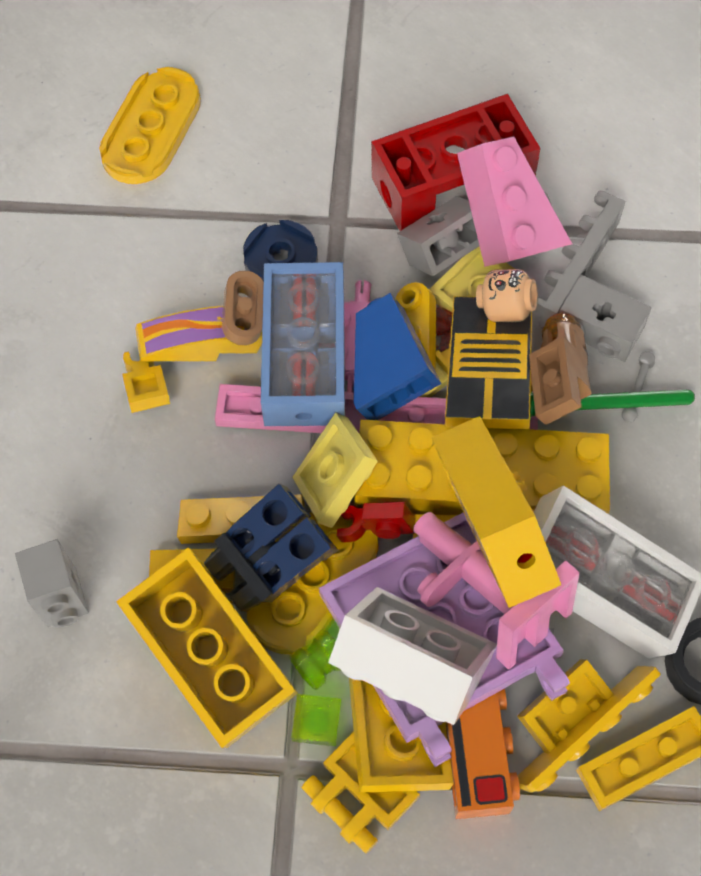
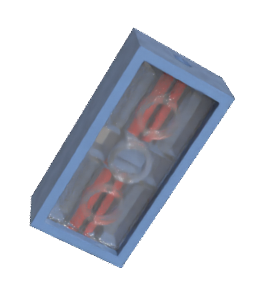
[261,262,345,426]

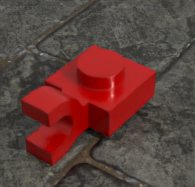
[336,502,416,543]

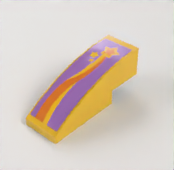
[135,306,262,361]

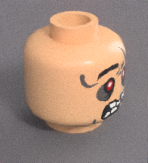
[476,269,538,322]

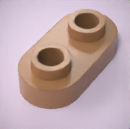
[222,271,264,345]

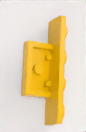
[517,659,661,793]

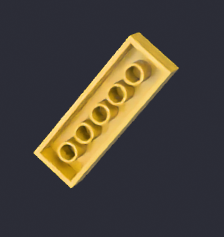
[355,420,610,515]

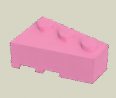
[457,137,572,267]

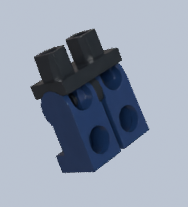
[204,483,338,612]

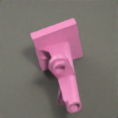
[413,512,580,670]

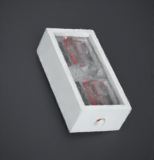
[534,485,701,659]

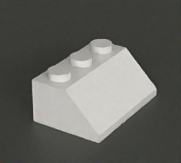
[328,587,497,725]

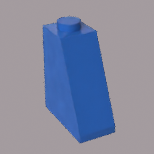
[354,293,442,420]

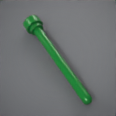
[530,389,695,419]

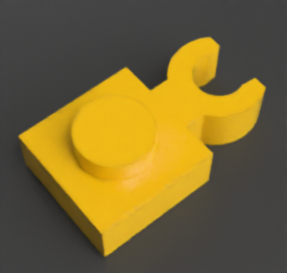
[122,351,170,413]

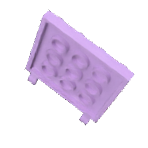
[319,513,570,767]

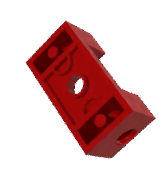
[371,93,541,231]

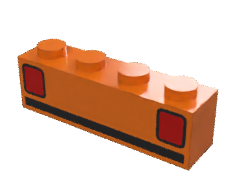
[445,688,520,819]

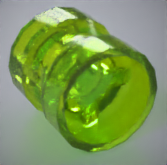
[289,629,341,691]

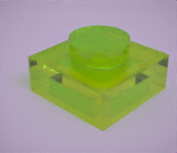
[291,694,342,747]

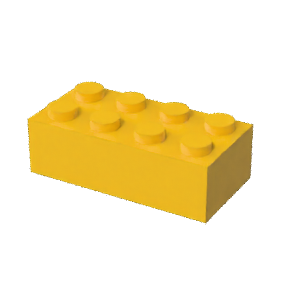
[116,547,298,748]

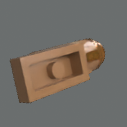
[529,313,592,425]

